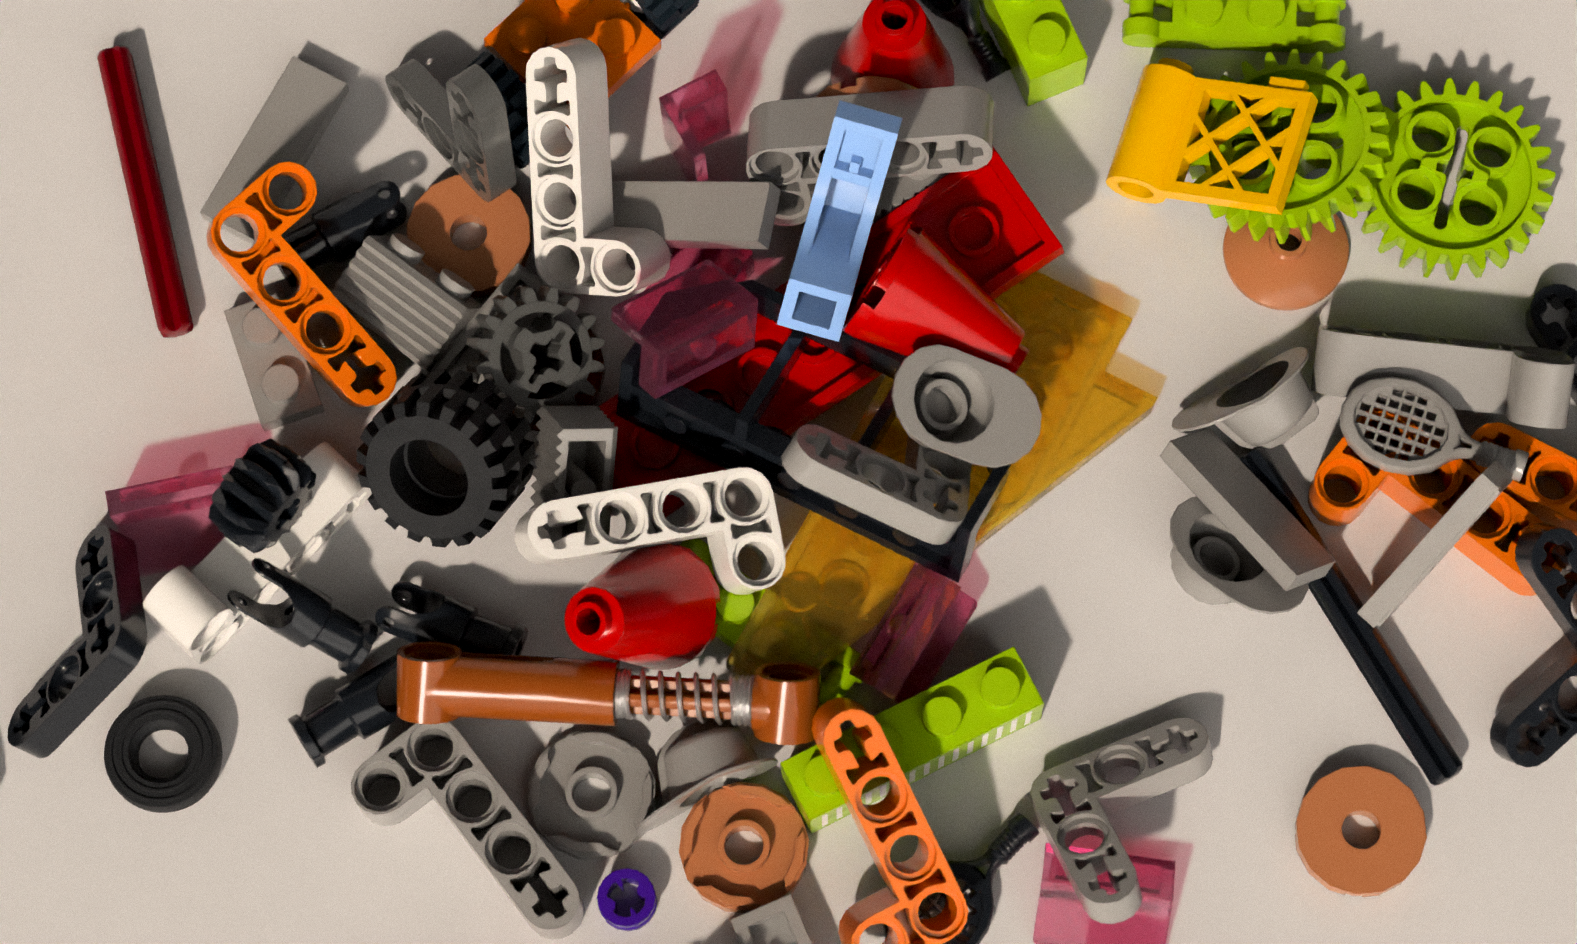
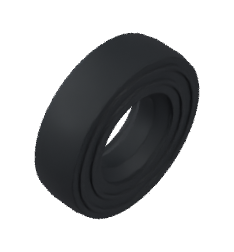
[104,695,223,813]

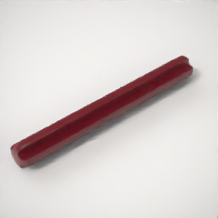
[97,45,193,338]

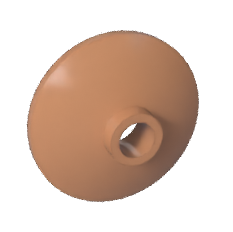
[1223,213,1349,311]

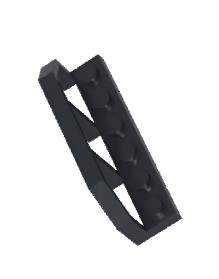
[616,279,1011,583]

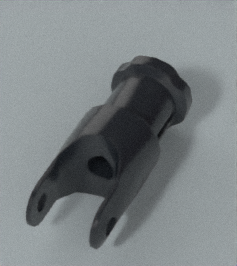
[277,181,407,289]
[227,558,378,674]
[375,581,528,655]
[287,654,399,768]

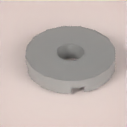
[527,730,657,860]

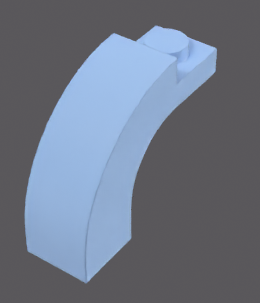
[777,100,902,342]

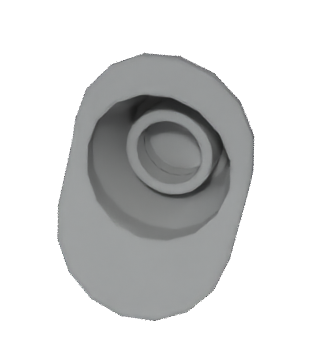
[892,344,1042,468]
[1172,347,1319,450]
[1170,497,1309,614]
[635,718,778,834]

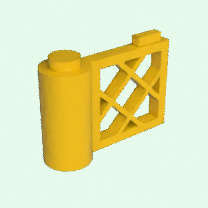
[1106,58,1318,215]

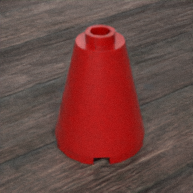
[831,0,954,89]
[842,221,1029,374]
[564,543,720,670]

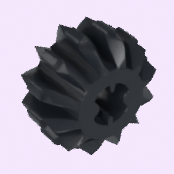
[208,438,316,554]

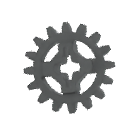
[466,286,606,424]

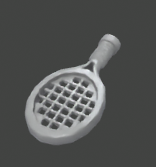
[1340,376,1529,482]

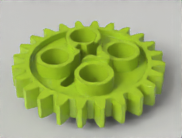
[1188,49,1392,244]
[1353,78,1556,281]

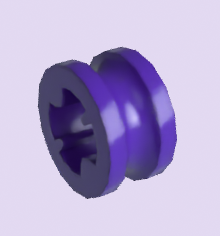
[597,868,657,932]

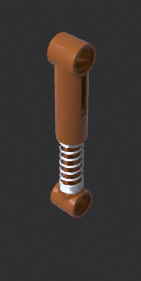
[397,642,821,745]

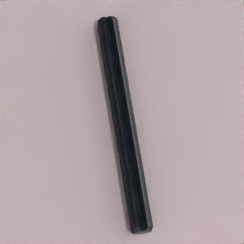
[1240,447,1463,786]

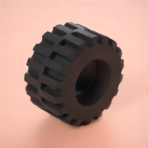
[356,369,536,548]

